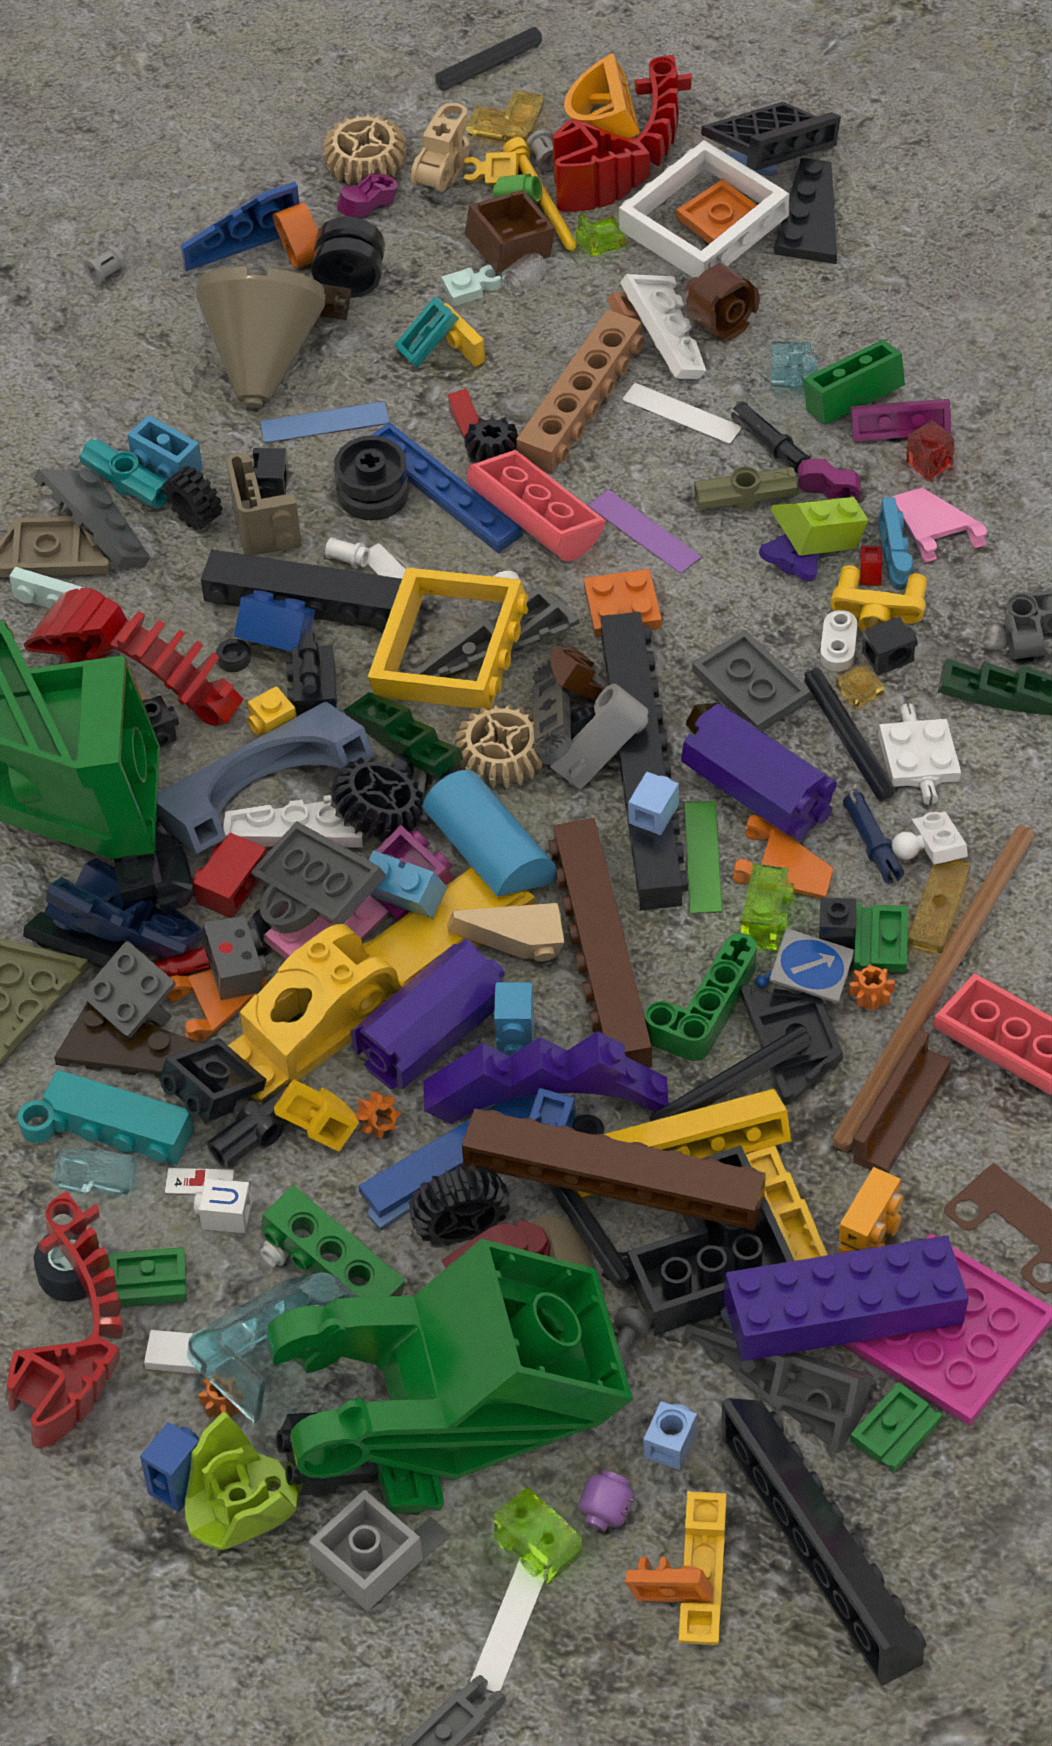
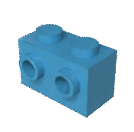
[127,415,203,481]

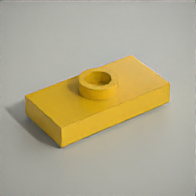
[437,303,485,367]

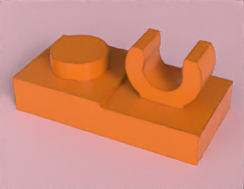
[625,1556,714,1603]

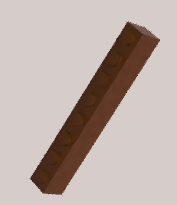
[548,818,652,1068]
[462,1109,766,1230]

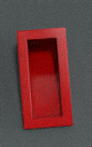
[448,388,478,438]
[860,546,882,586]

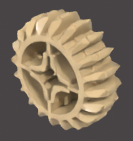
[323,113,407,186]
[455,703,543,789]

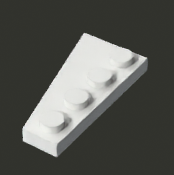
[620,274,706,379]

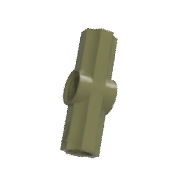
[694,466,797,510]

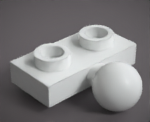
[892,811,968,864]

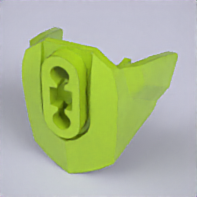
[185,1412,298,1551]

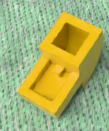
[274,1079,359,1152]

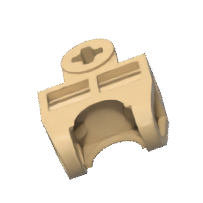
[410,103,470,192]

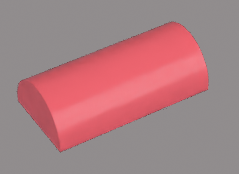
[467,450,606,562]
[934,973,1052,1096]

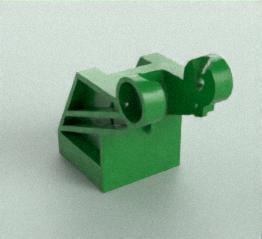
[0,621,160,859]
[266,1239,633,1480]

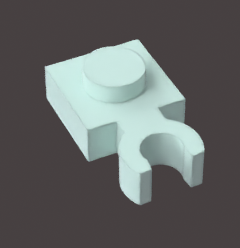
[441,265,502,307]

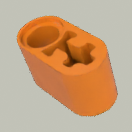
[273,202,318,269]

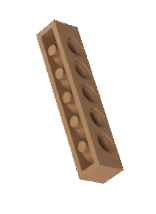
[516,309,644,474]

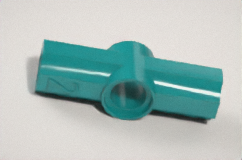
[79,438,168,509]

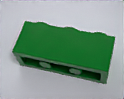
[803,339,905,425]

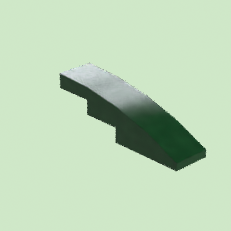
[938,658,1052,715]
[344,692,463,778]

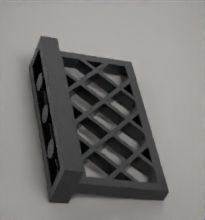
[701,102,841,171]

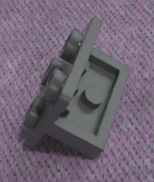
[81,941,176,1038]

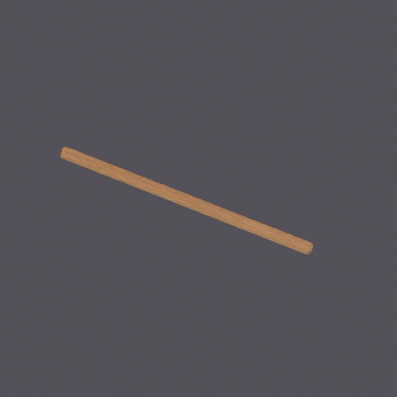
[832,825,1034,1152]

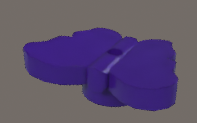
[759,534,819,581]

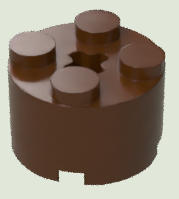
[686,263,760,340]

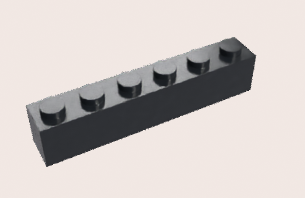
[201,549,402,630]

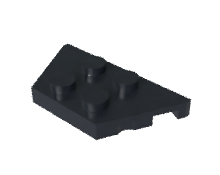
[740,985,843,1105]

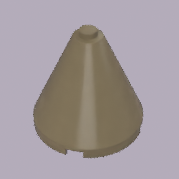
[196,267,325,409]

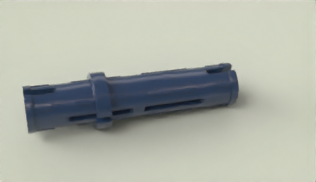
[843,792,904,884]

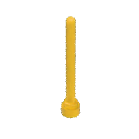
[503,137,577,251]

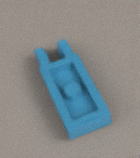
[878,497,913,590]

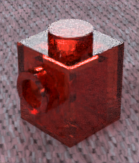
[906,420,954,481]

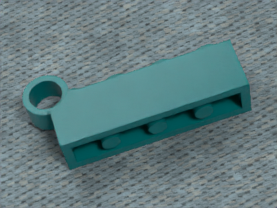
[17,1070,194,1165]

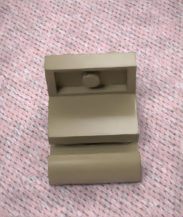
[227,453,302,556]

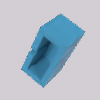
[369,850,448,919]
[494,982,535,1056]

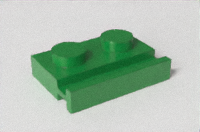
[854,904,908,973]
[109,1247,187,1307]
[850,1382,943,1474]
[376,1463,444,1514]

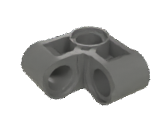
[1005,589,1052,659]

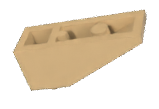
[447,903,565,961]

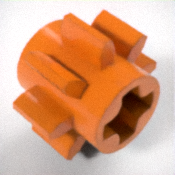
[849,965,895,1011]
[355,1091,401,1139]
[198,1371,247,1418]

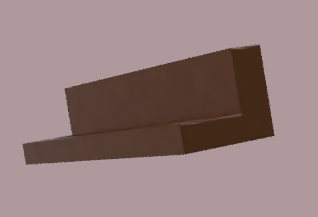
[853,1029,951,1173]

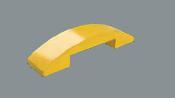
[678,1491,727,1645]

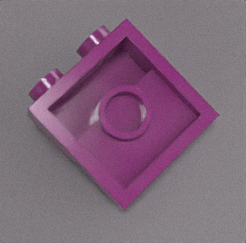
[367,825,455,921]

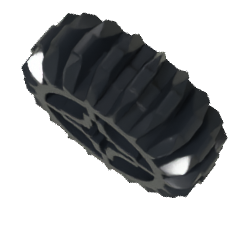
[330,757,424,842]
[409,1165,510,1246]

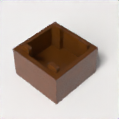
[465,190,555,273]

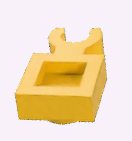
[464,152,519,186]

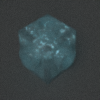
[771,341,817,388]

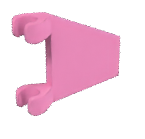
[892,488,987,563]

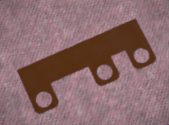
[944,1163,1052,1293]

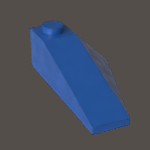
[181,182,299,271]

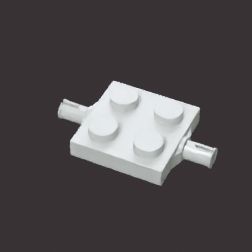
[878,703,961,805]

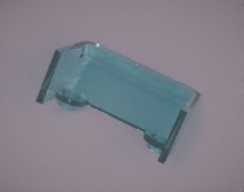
[187,1272,357,1424]

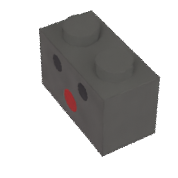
[203,915,268,1000]

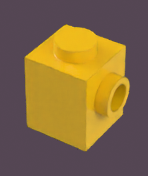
[247,686,296,737]

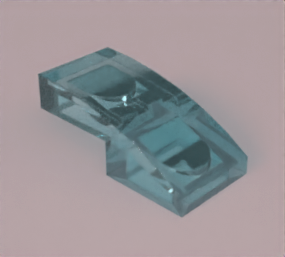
[52,1149,136,1195]

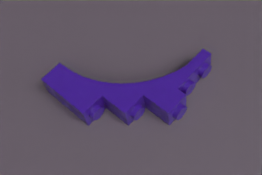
[423,1031,669,1124]

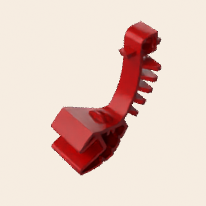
[553,55,692,212]
[24,588,244,726]
[7,1191,124,1449]

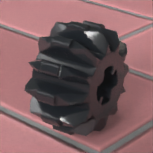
[464,414,518,463]

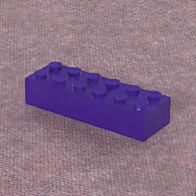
[723,1235,969,1361]

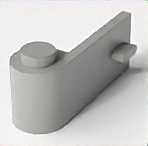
[549,684,648,790]

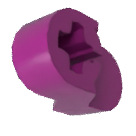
[336,174,398,217]
[798,459,861,501]

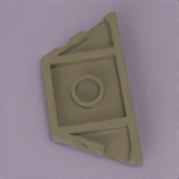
[0,516,110,577]

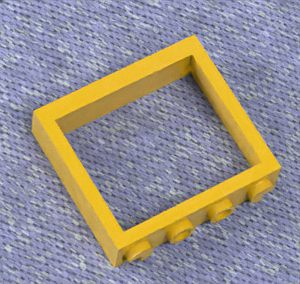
[368,567,529,710]

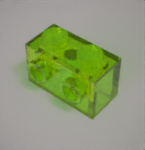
[741,863,794,950]
[493,1486,583,1584]

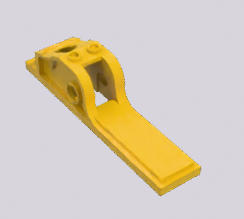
[228,867,535,1102]

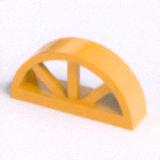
[564,53,640,138]

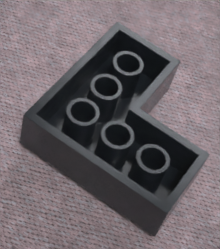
[627,1146,795,1336]

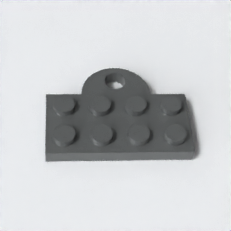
[251,821,387,933]

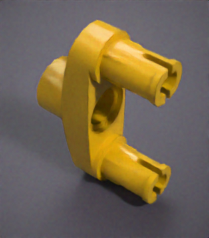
[830,565,927,632]

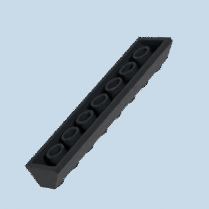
[722,1398,926,1686]

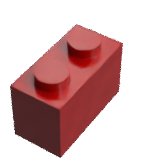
[192,832,267,918]

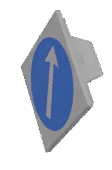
[769,928,855,1003]

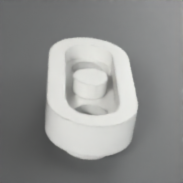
[820,610,858,672]

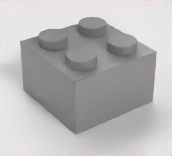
[309,1490,423,1611]

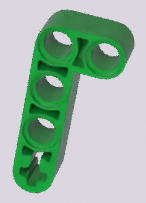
[645,933,757,1061]

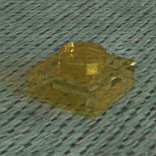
[836,663,884,709]

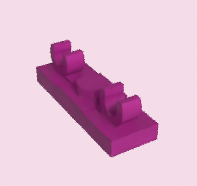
[851,399,951,441]

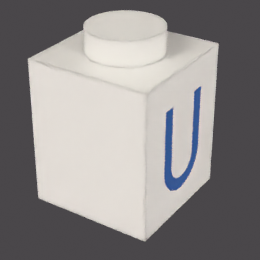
[194,1178,252,1234]

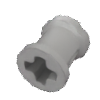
[527,129,554,171]
[84,245,127,285]

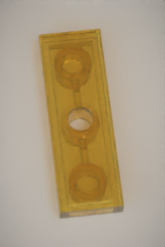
[907,860,971,954]

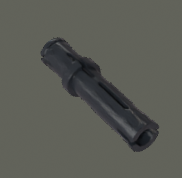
[731,402,811,473]

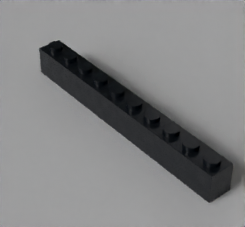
[600,612,688,910]

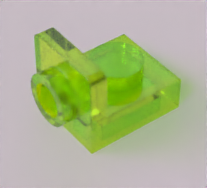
[575,213,626,257]

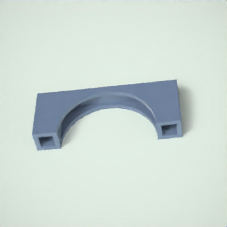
[157,701,374,854]

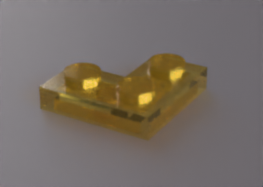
[467,90,544,143]

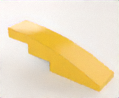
[746,1146,827,1261]

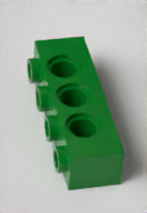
[260,1185,405,1299]

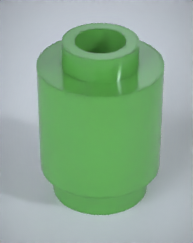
[493,174,542,203]

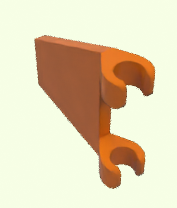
[733,815,834,899]
[167,969,267,1043]

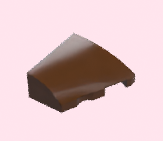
[551,646,605,701]

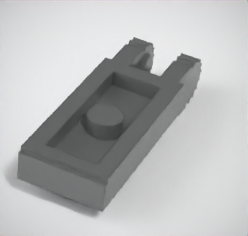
[401,1675,506,1746]

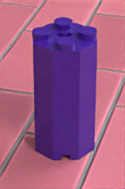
[681,703,837,841]
[350,939,505,1089]

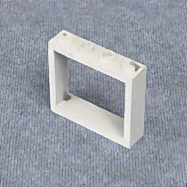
[619,140,789,277]

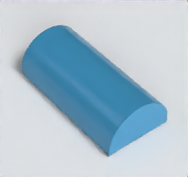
[422,770,557,896]

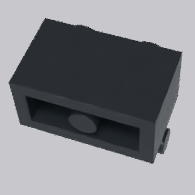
[286,631,337,717]

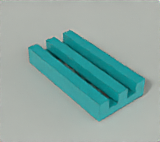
[394,296,459,367]

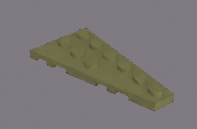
[0,939,90,1065]

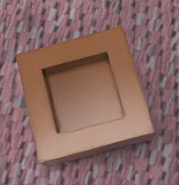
[607,292,643,325]

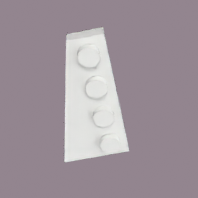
[222,795,364,847]

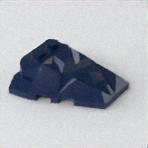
[45,858,203,957]

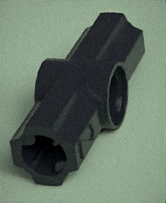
[207,1080,298,1168]

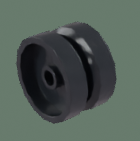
[311,217,385,298]
[334,436,409,521]

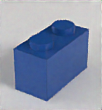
[234,590,315,652]
[140,1422,199,1512]

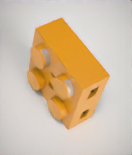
[838,1167,904,1254]

